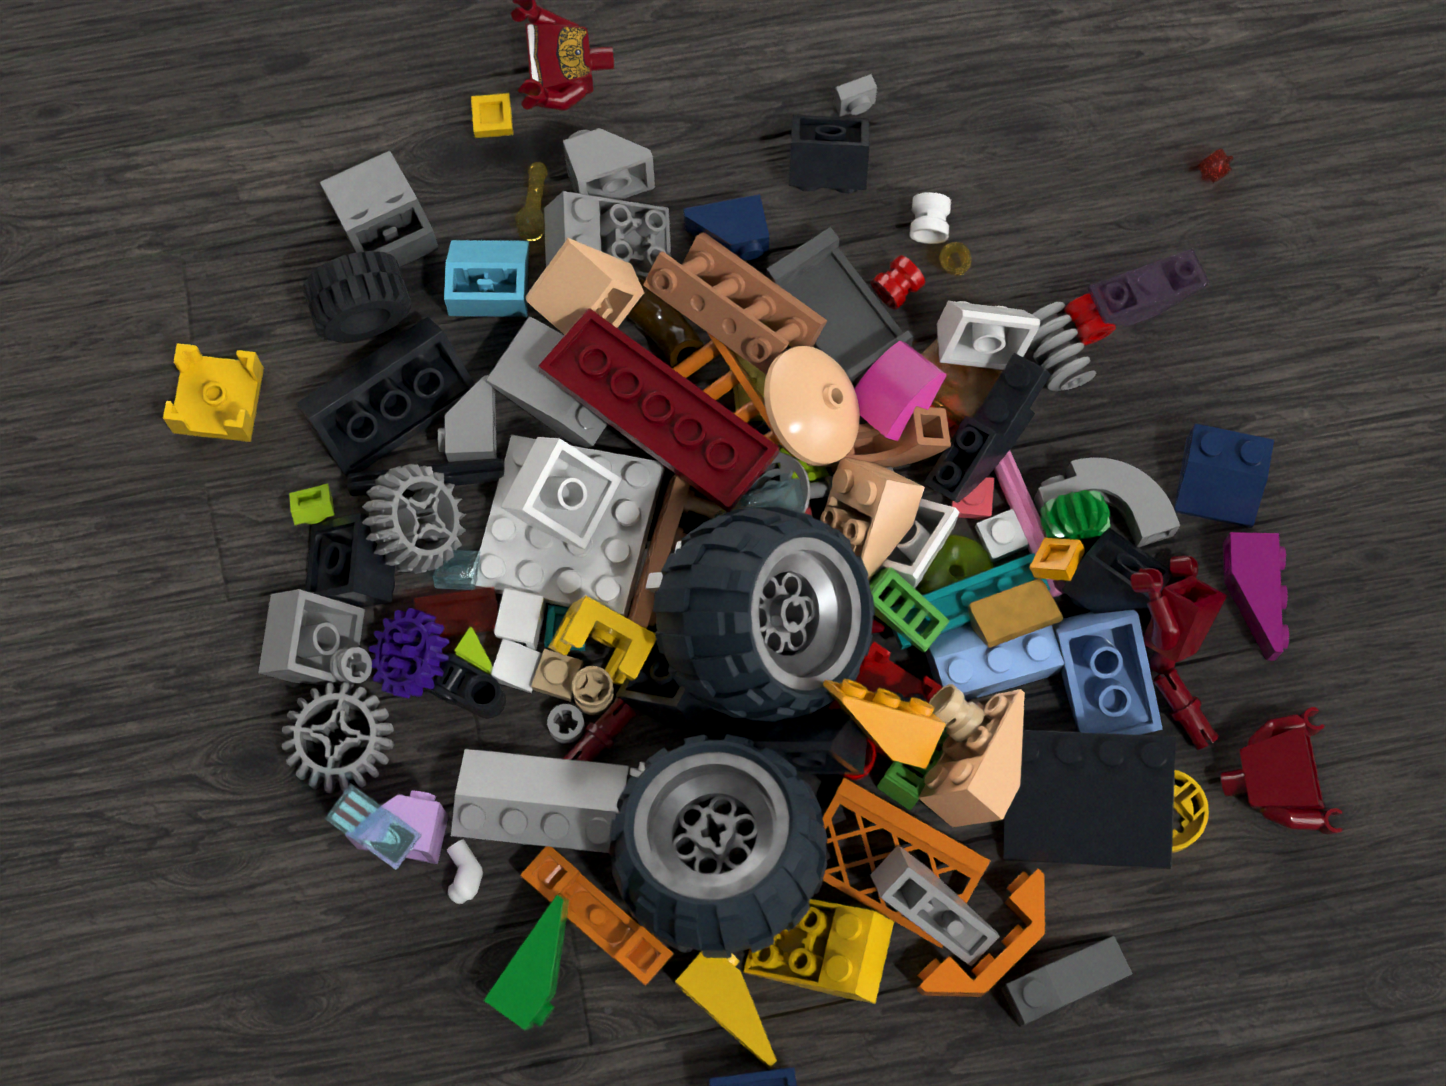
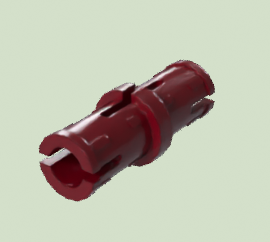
[1153,667,1219,750]
[563,697,637,762]

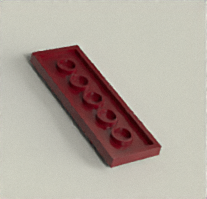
[538,308,780,513]

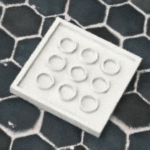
[471,435,666,618]

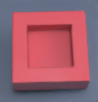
[951,477,994,520]

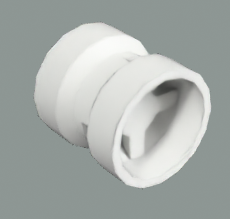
[910,192,951,244]

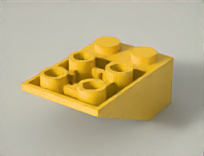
[744,899,894,1004]

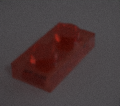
[414,587,498,638]

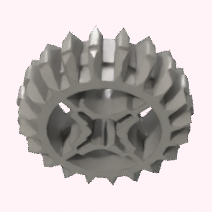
[362,464,466,574]
[282,682,394,793]

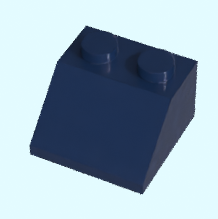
[1174,424,1274,528]

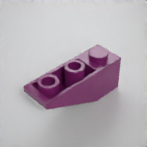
[1223,532,1289,661]

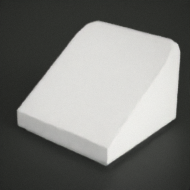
[491,639,543,693]

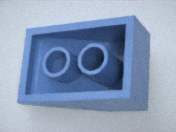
[1052,610,1163,735]

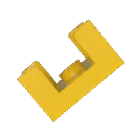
[163,343,264,442]
[548,596,656,686]

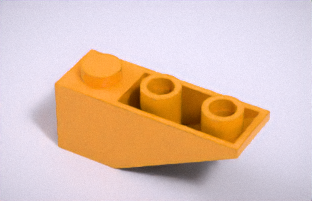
[823,679,946,769]

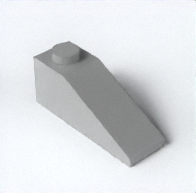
[870,845,1000,967]

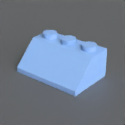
[925,623,1064,701]

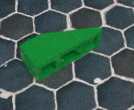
[484,895,569,1030]

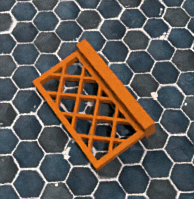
[823,778,991,948]

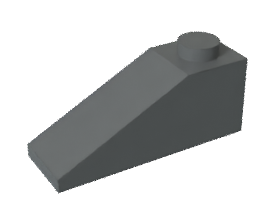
[1001,936,1133,1027]

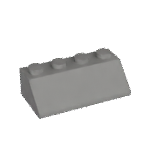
[451,748,629,853]

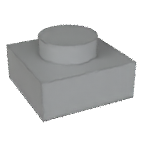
[834,74,877,117]

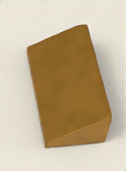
[968,578,1063,648]

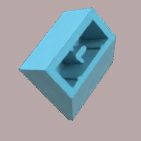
[444,240,529,317]

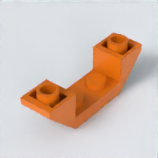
[916,868,1045,997]

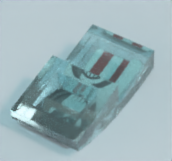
[325,784,422,870]

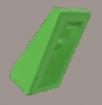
[869,567,950,652]
[877,729,949,810]

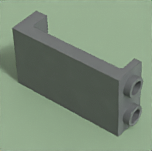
[766,227,913,387]

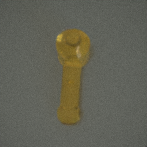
[515,162,548,241]

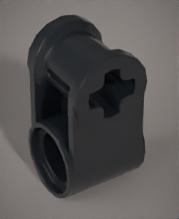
[424,652,506,719]

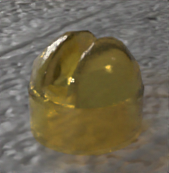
[939,242,972,276]

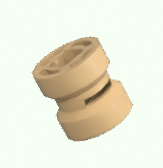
[572,666,614,715]
[929,684,984,742]

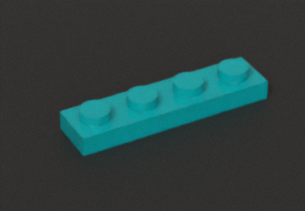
[890,553,1051,650]

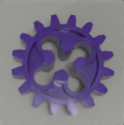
[369,608,449,699]

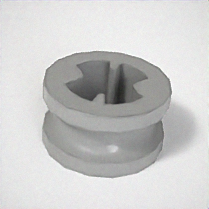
[330,647,372,684]
[547,704,585,744]

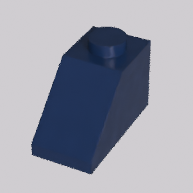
[683,194,770,260]

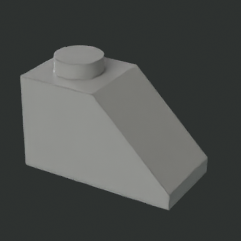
[438,375,497,463]

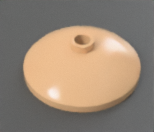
[764,346,860,466]

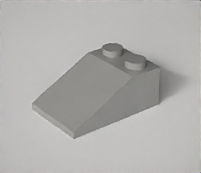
[485,316,608,448]

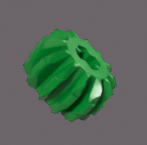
[1040,489,1111,541]

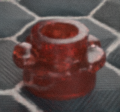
[1197,148,1234,183]

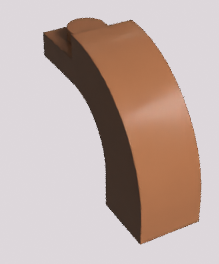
[807,406,951,473]

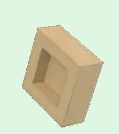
[531,649,583,702]

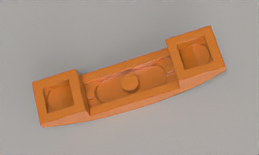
[521,846,673,986]

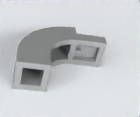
[1034,457,1180,547]

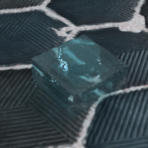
[433,550,480,590]

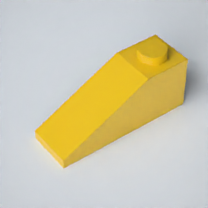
[675,952,777,1070]

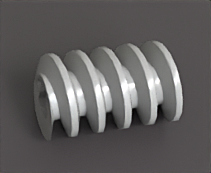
[1029,302,1096,391]

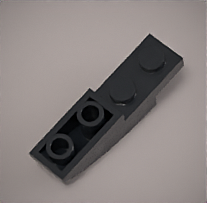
[924,353,1051,503]

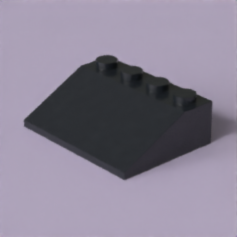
[1004,730,1176,869]

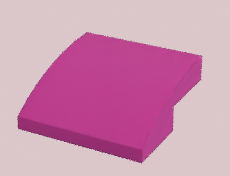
[855,341,947,441]

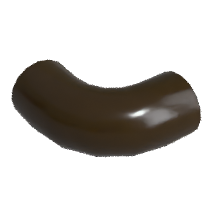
[627,279,704,368]

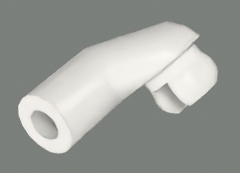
[446,839,483,904]

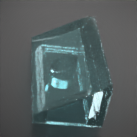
[713,478,804,518]

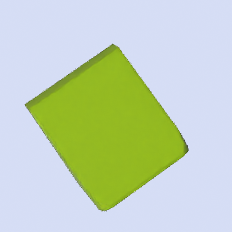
[454,627,493,675]

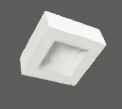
[975,509,1029,563]

